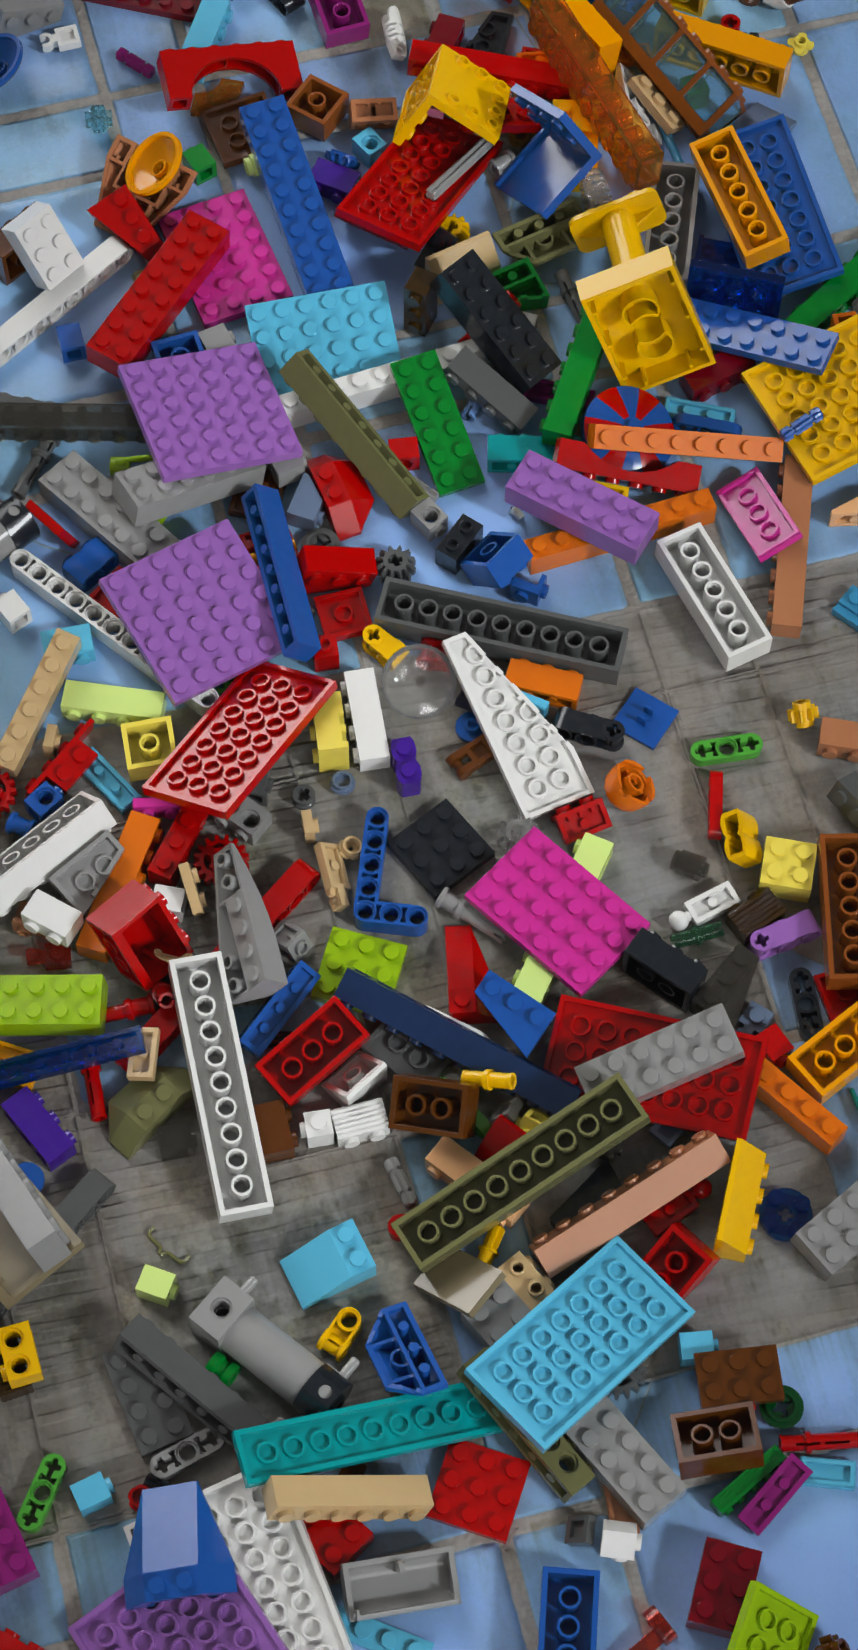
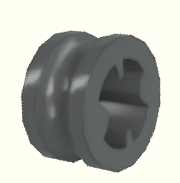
[292,784,316,810]

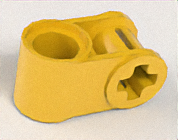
[362,624,409,671]
[316,1307,362,1363]

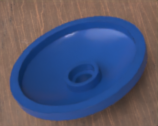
[0,33,23,87]

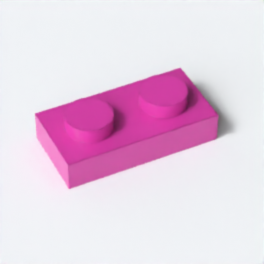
[133,797,182,819]

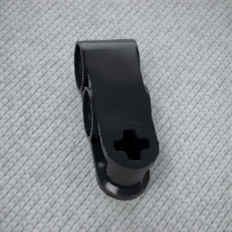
[553,706,625,752]

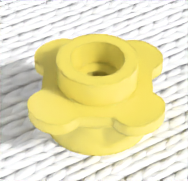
[787,32,814,56]

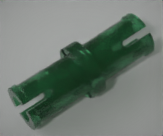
[670,920,724,948]

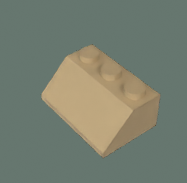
[425,231,501,306]

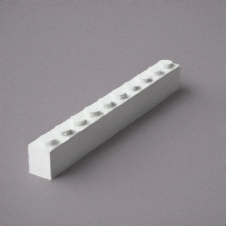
[279,339,495,428]

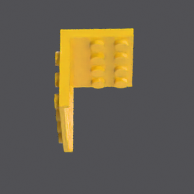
[392,44,511,146]

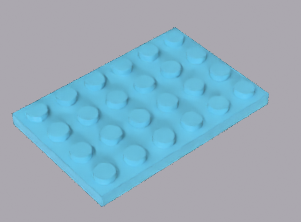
[244,280,401,395]

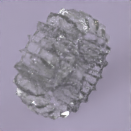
[579,168,613,210]

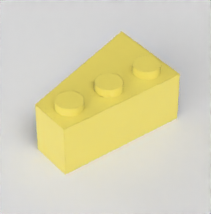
[309,691,350,772]

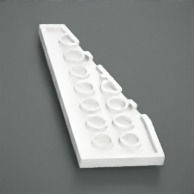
[442,632,595,822]

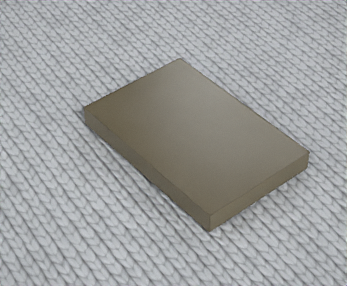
[413,1250,506,1319]

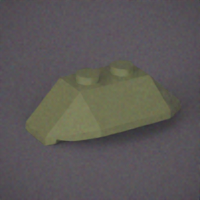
[492,198,584,267]
[109,1066,193,1160]

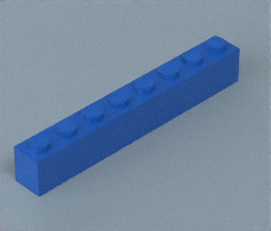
[241,483,321,662]

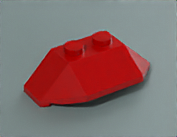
[305,455,374,541]

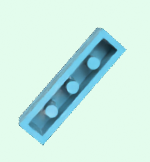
[182,0,233,84]

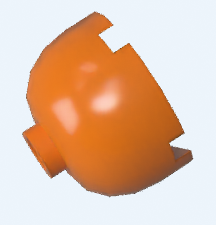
[604,759,655,812]

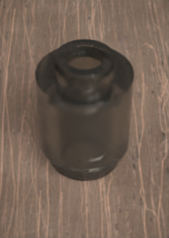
[670,849,710,882]

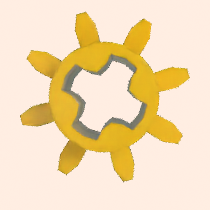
[787,699,819,729]

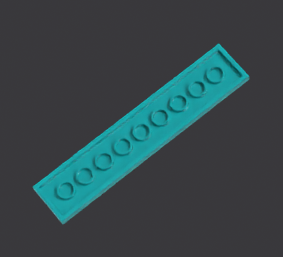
[231,1382,504,1489]

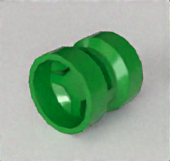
[205,1351,241,1387]

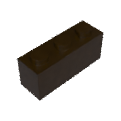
[404,266,438,337]

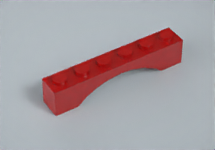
[552,437,702,497]
[147,806,209,887]

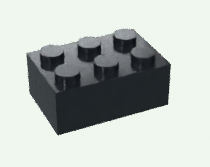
[621,927,708,1013]

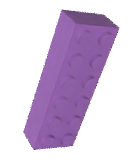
[505,450,660,565]

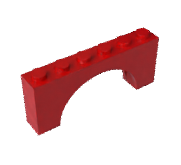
[156,40,303,111]

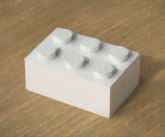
[1,201,85,291]

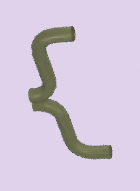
[147,1225,191,1264]

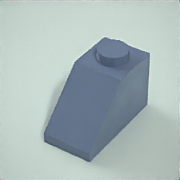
[286,473,326,531]

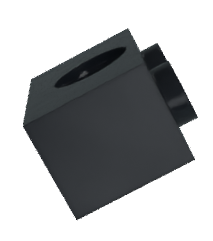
[435,514,483,575]

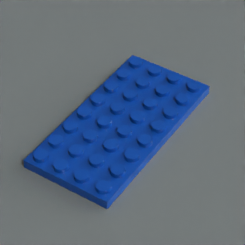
[725,113,844,305]

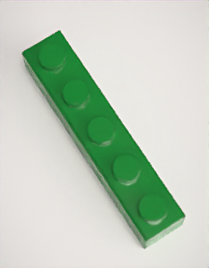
[709,1444,786,1517]

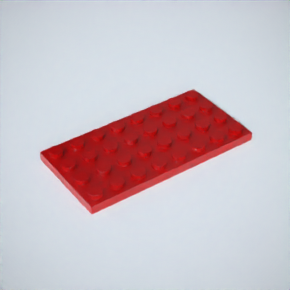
[335,115,503,252]
[141,662,338,820]
[544,994,769,1142]

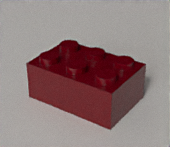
[685,1537,763,1639]

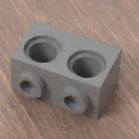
[213,797,272,846]

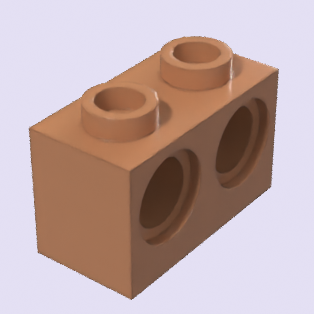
[348,97,398,131]

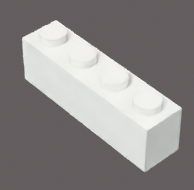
[340,667,390,772]

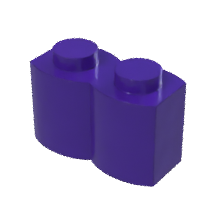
[391,736,422,798]

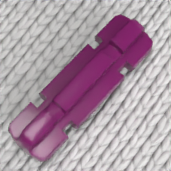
[115,47,156,79]

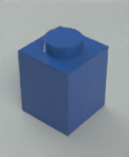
[56,322,87,363]

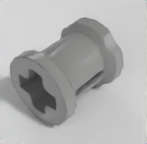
[488,149,516,178]

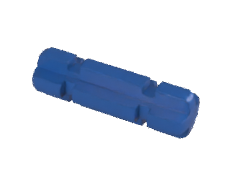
[779,407,824,442]

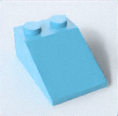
[279,1219,376,1310]

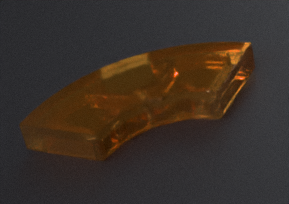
[190,78,245,117]

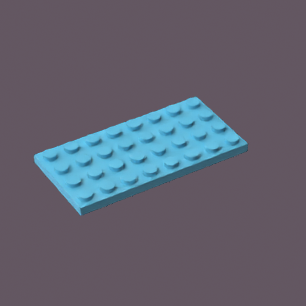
[464,1235,696,1454]

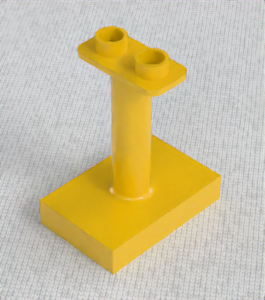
[569,188,716,391]

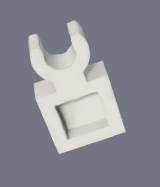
[39,24,82,52]

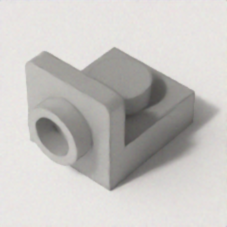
[274,918,313,963]

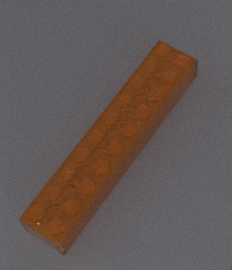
[528,0,664,191]

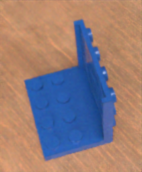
[493,83,602,220]

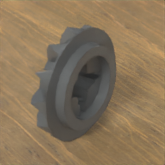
[301,528,340,549]

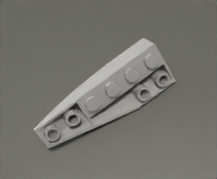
[213,843,288,1004]

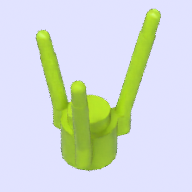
[109,454,153,476]

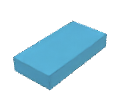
[799,1456,856,1491]

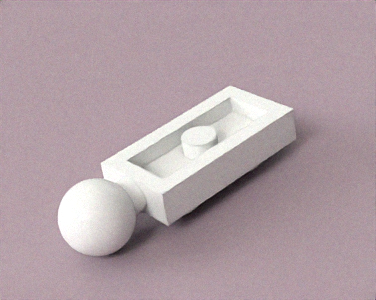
[668,881,741,931]

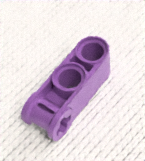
[747,909,822,961]

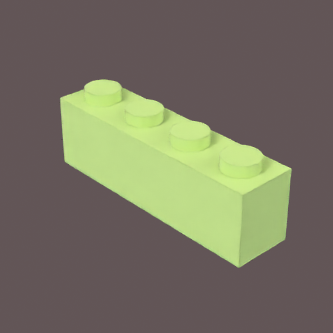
[60,679,167,727]

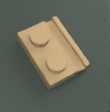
[178,862,208,917]

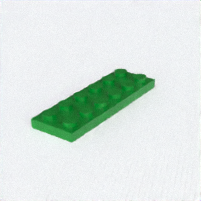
[389,349,485,498]

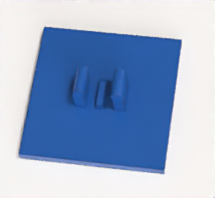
[614,687,679,750]

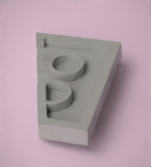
[48,830,125,918]

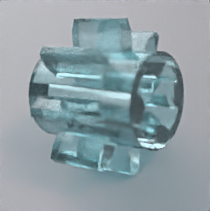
[85,104,113,133]

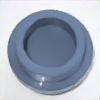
[330,771,355,796]

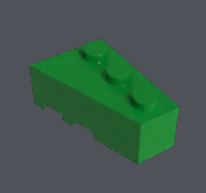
[492,257,550,311]

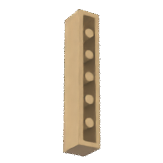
[0,628,82,779]
[261,1475,434,1523]

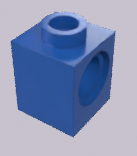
[23,781,65,823]

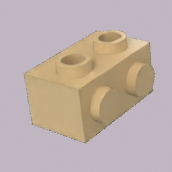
[497,1250,555,1311]

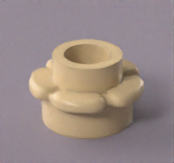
[338,836,362,860]

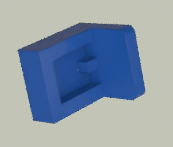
[510,574,550,606]

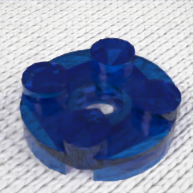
[758,1188,813,1242]

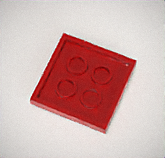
[425,1441,531,1544]

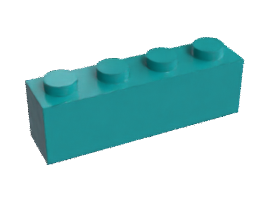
[487,433,582,474]

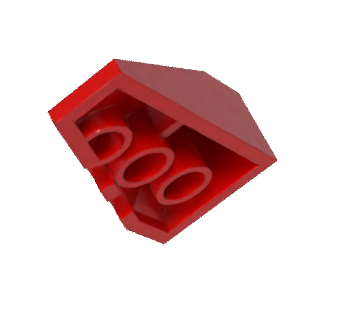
[445,925,498,1024]

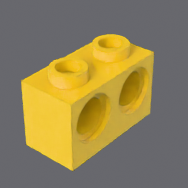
[0,1320,44,1389]

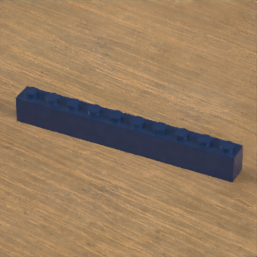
[333,967,584,1117]

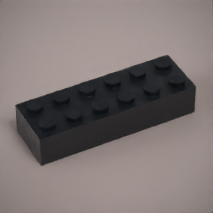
[429,249,562,395]

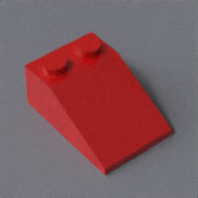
[642,1222,721,1300]

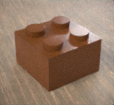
[287,74,349,142]

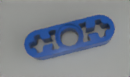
[673,413,743,435]

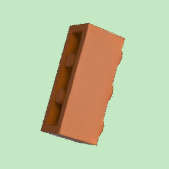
[505,658,584,710]

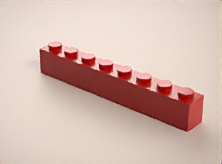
[407,39,593,101]

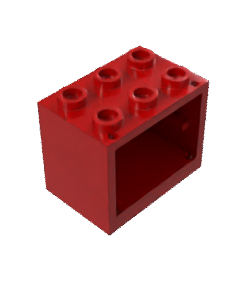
[86,879,194,992]

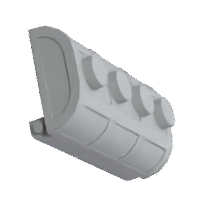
[340,1545,461,1622]

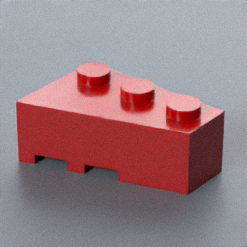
[87,184,164,261]
[297,545,378,594]

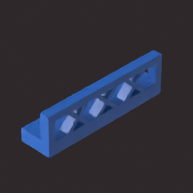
[239,960,321,1058]

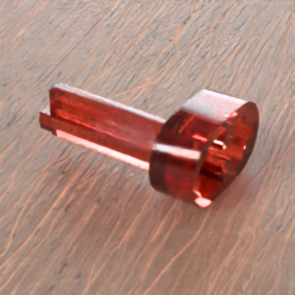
[628,1605,678,1650]

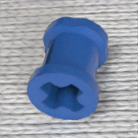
[5,811,38,837]

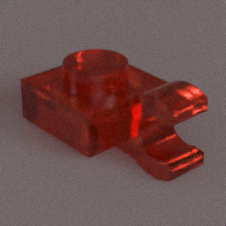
[26,942,72,971]

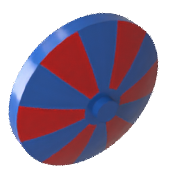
[581,386,674,472]

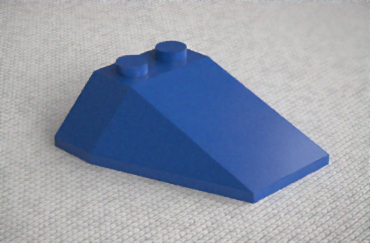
[123,1481,238,1610]

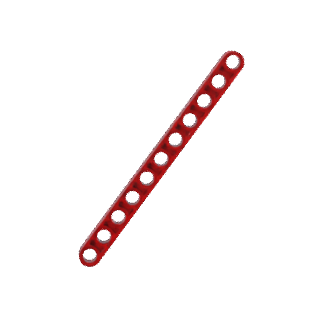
[114,859,321,1072]

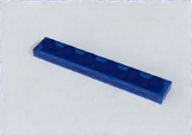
[0,1025,147,1090]

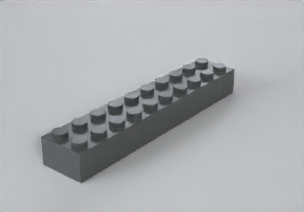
[374,576,629,685]

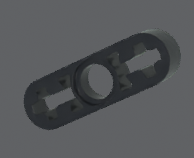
[788,967,824,1042]

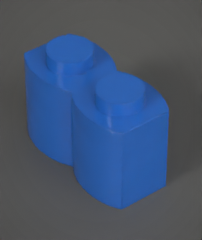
[62,537,119,593]

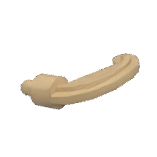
[154,949,193,963]

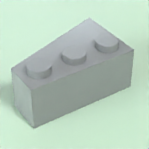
[0,0,65,37]

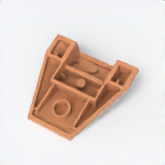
[94,134,198,235]

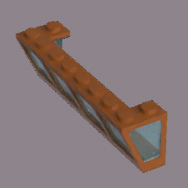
[592,0,746,140]

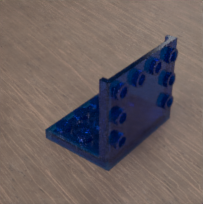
[686,234,786,318]

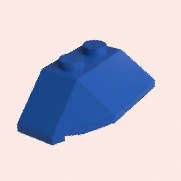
[365,1301,448,1396]

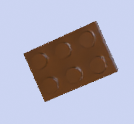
[693,1344,785,1409]

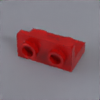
[550,795,613,845]

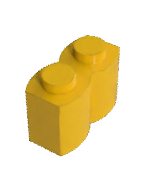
[720,808,763,868]

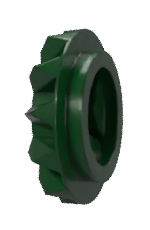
[759,1385,804,1430]

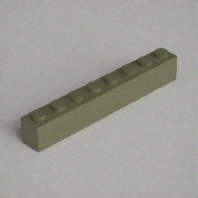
[279,349,430,519]

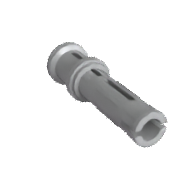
[434,887,508,944]

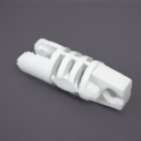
[381,6,407,61]

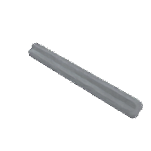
[426,138,494,201]

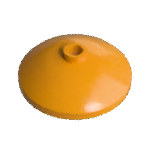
[125,131,182,196]

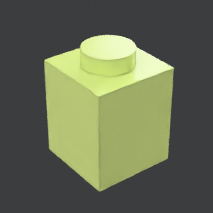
[135,1264,180,1307]

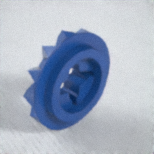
[324,149,360,170]

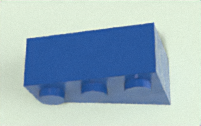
[474,970,556,1059]

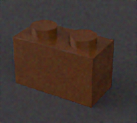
[253,1099,299,1164]

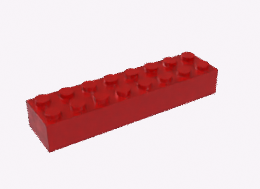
[86,209,230,378]

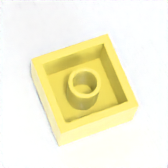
[120,715,176,782]
[758,836,818,903]

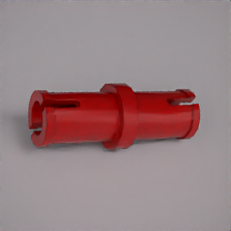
[150,978,175,1009]

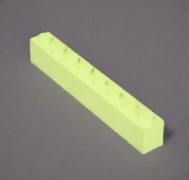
[512,832,614,1005]

